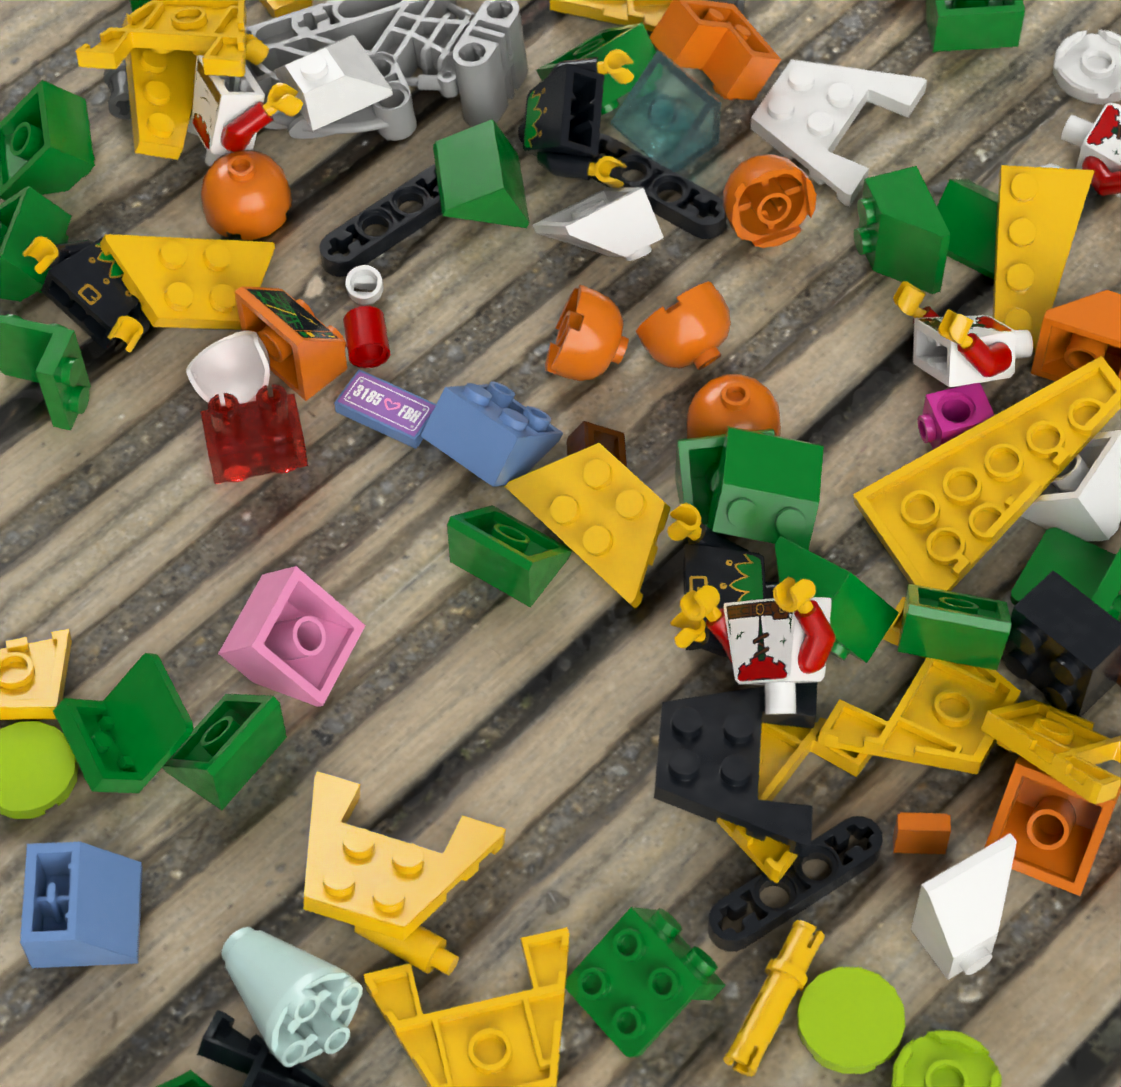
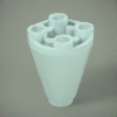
[222,927,363,1067]

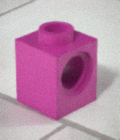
[917,383,995,449]

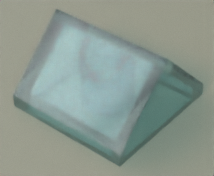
[610,50,721,173]

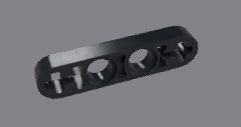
[591,133,727,239]
[319,164,442,277]
[708,816,883,952]

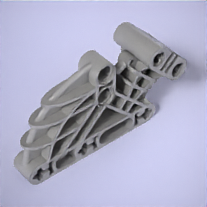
[246,0,528,141]

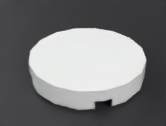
[1053,30,1121,104]

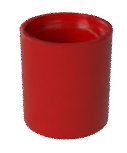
[343,306,390,368]

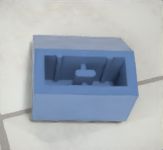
[421,381,563,487]
[20,842,143,968]

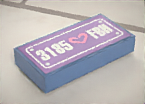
[334,369,436,449]

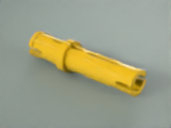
[723,920,825,1076]

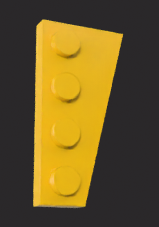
[122,14,197,160]
[992,165,1094,352]
[0,629,72,720]

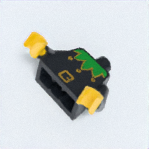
[518,49,634,188]
[22,236,150,353]
[667,503,779,657]

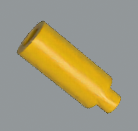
[354,925,459,976]

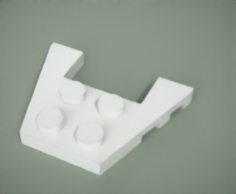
[750,59,927,207]

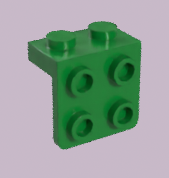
[0,314,91,431]
[1010,527,1121,621]
[53,653,193,793]
[566,907,726,1057]

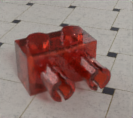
[200,384,308,484]

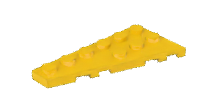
[853,356,1121,591]

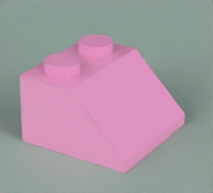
[218,566,366,707]

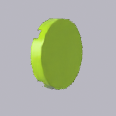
[0,721,79,819]
[797,967,906,1074]
[891,1029,1002,1087]

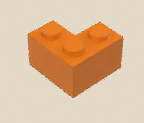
[650,0,782,100]

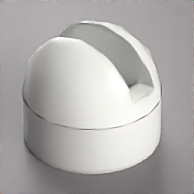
[345,265,383,306]

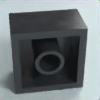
[1001,570,1121,717]

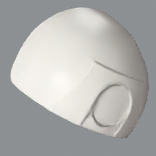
[186,330,270,410]

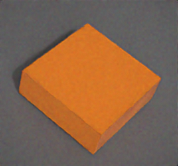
[893,812,951,854]

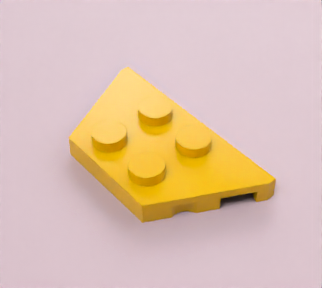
[100,234,275,330]
[504,443,671,608]

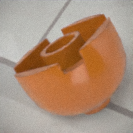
[201,150,292,240]
[723,154,816,248]
[636,282,731,370]
[545,285,629,381]
[686,374,781,439]

